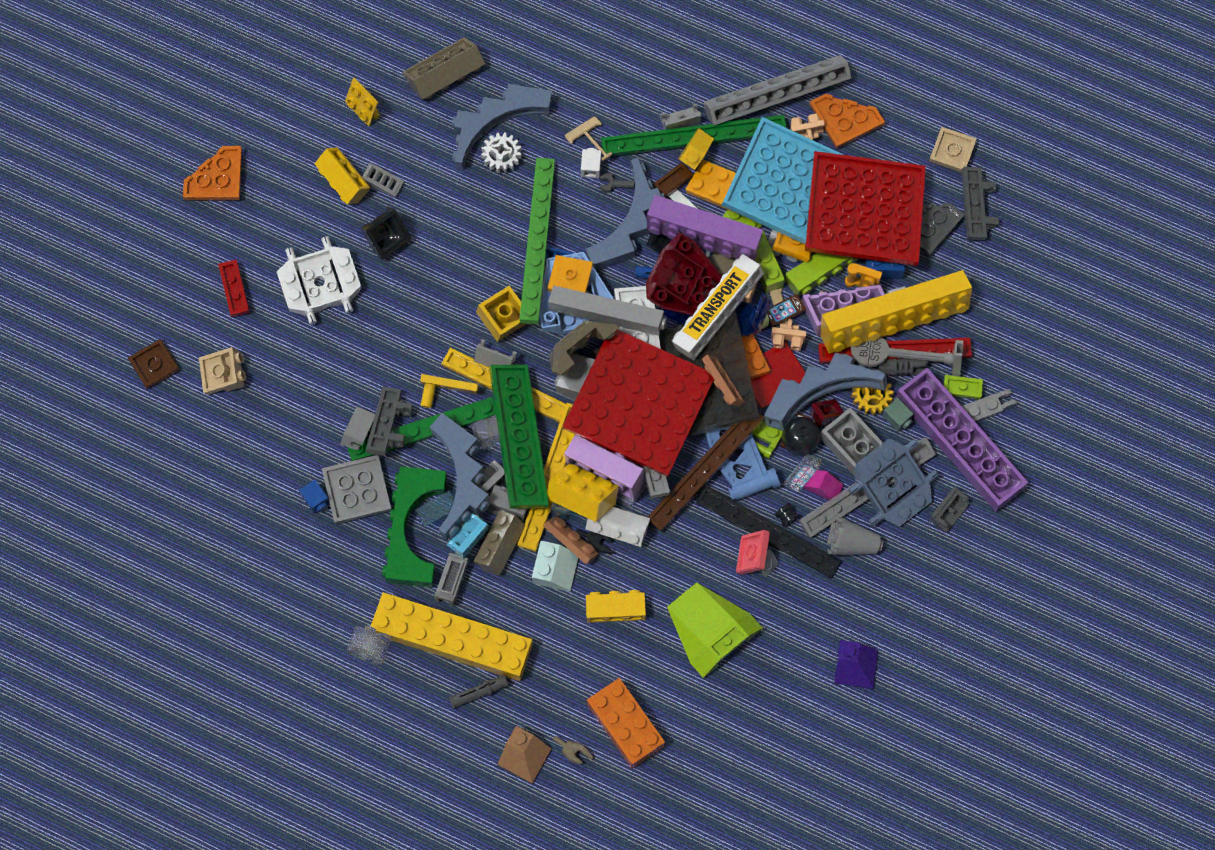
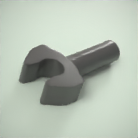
[599,173,634,193]

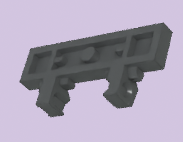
[961,167,999,240]
[366,387,413,456]

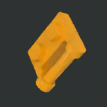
[845,263,882,288]

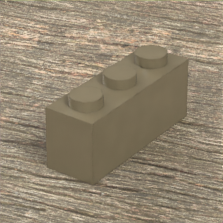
[474,511,525,576]

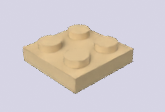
[929,127,977,172]

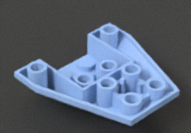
[539,252,613,335]

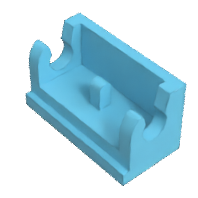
[447,514,488,559]

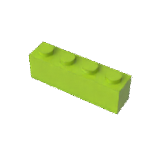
[785,253,858,297]

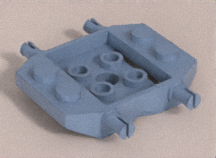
[848,439,939,527]

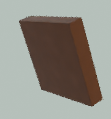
[128,339,180,390]

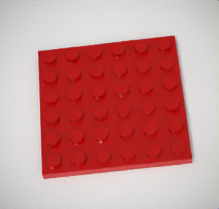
[805,151,926,266]
[562,329,714,477]

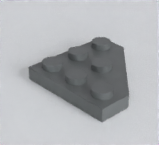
[920,203,965,256]

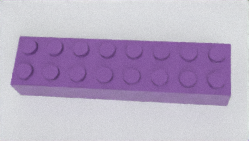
[896,368,1028,512]

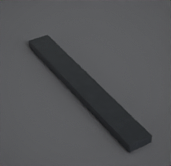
[696,486,841,579]

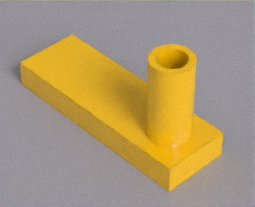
[420,374,479,408]

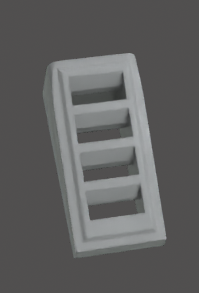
[362,163,404,198]

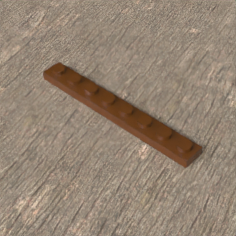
[647,406,765,532]

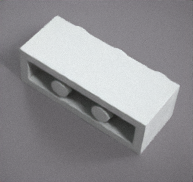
[586,507,650,547]

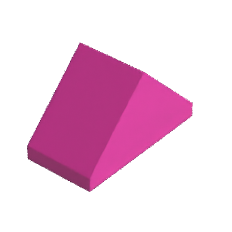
[801,470,843,500]

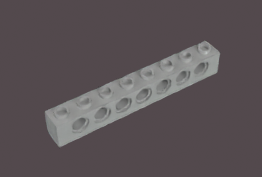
[704,55,851,125]

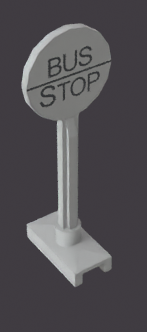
[851,337,964,377]

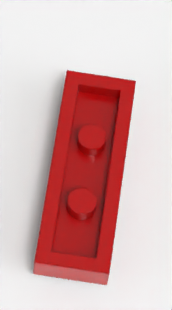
[218,260,250,318]

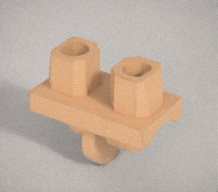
[790,113,825,140]
[771,319,806,351]

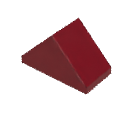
[810,399,844,429]

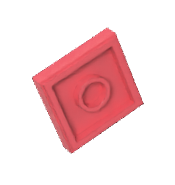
[736,530,770,575]

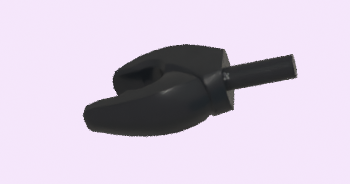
[576,528,614,554]

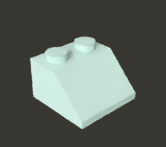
[532,541,578,592]

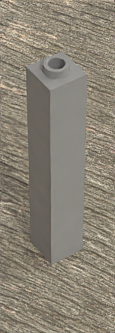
[548,285,667,336]

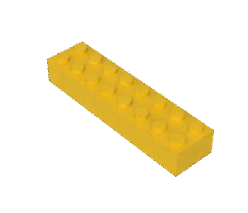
[820,270,972,353]
[370,592,533,681]

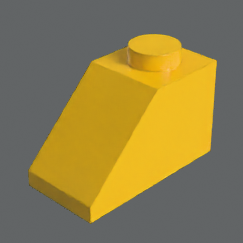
[678,128,714,170]

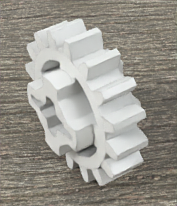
[481,133,521,173]

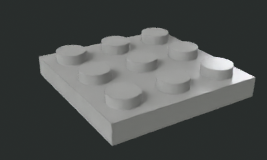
[322,455,391,524]

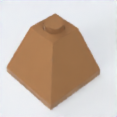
[497,726,551,784]

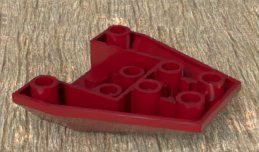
[646,233,722,316]

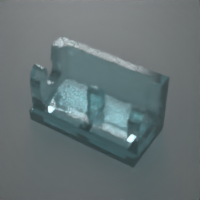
[415,491,454,527]

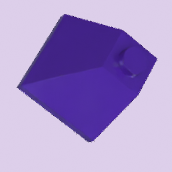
[834,640,878,689]

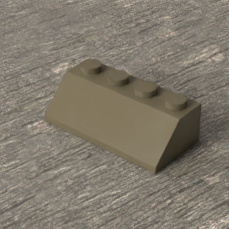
[402,37,485,100]

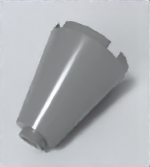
[827,516,883,555]

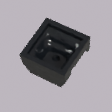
[360,206,412,260]

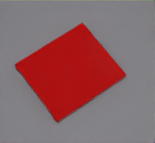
[745,341,805,409]

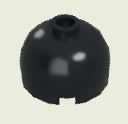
[782,417,820,456]

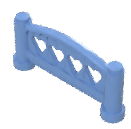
[698,383,781,500]

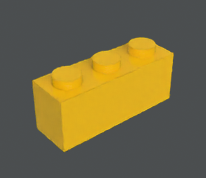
[314,147,370,205]
[586,590,646,623]

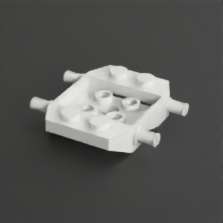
[277,236,361,325]

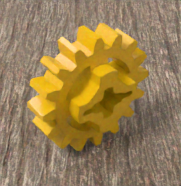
[851,384,893,415]

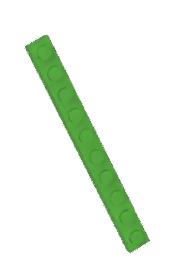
[519,158,555,324]

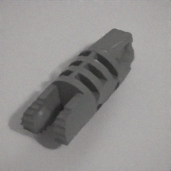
[878,358,928,376]

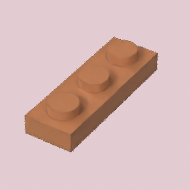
[702,354,745,407]
[544,516,598,564]

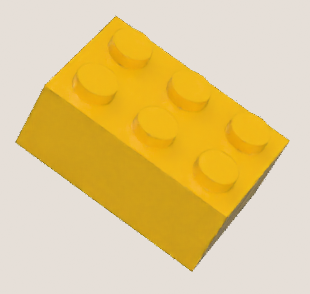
[547,463,619,522]

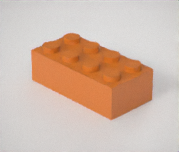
[587,678,665,769]

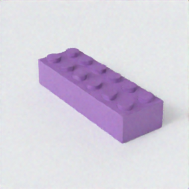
[647,195,763,261]

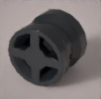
[774,503,799,527]

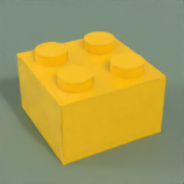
[476,286,526,342]

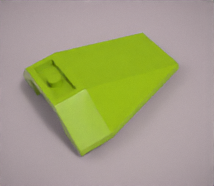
[667,582,763,678]

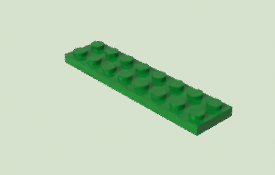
[489,365,549,509]

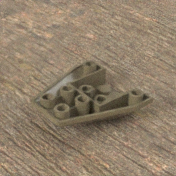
[548,320,619,376]

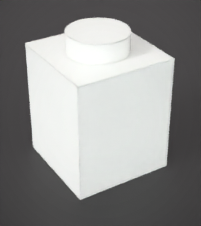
[581,148,601,178]

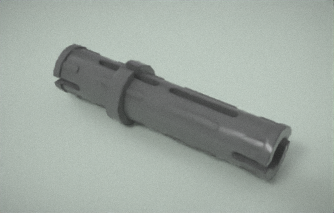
[449,674,508,709]

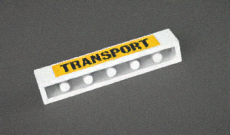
[672,254,764,361]

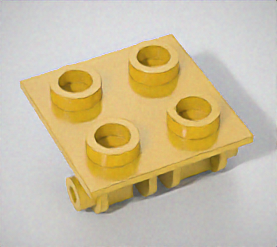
[345,78,380,126]

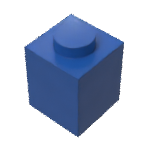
[299,480,330,514]

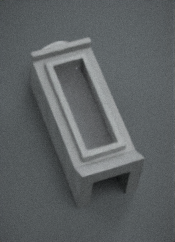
[434,553,469,607]

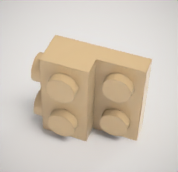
[199,347,246,395]

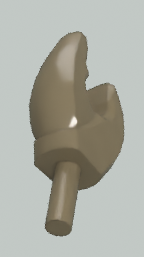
[553,736,594,765]

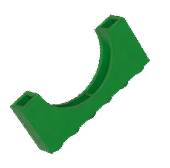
[382,466,447,588]

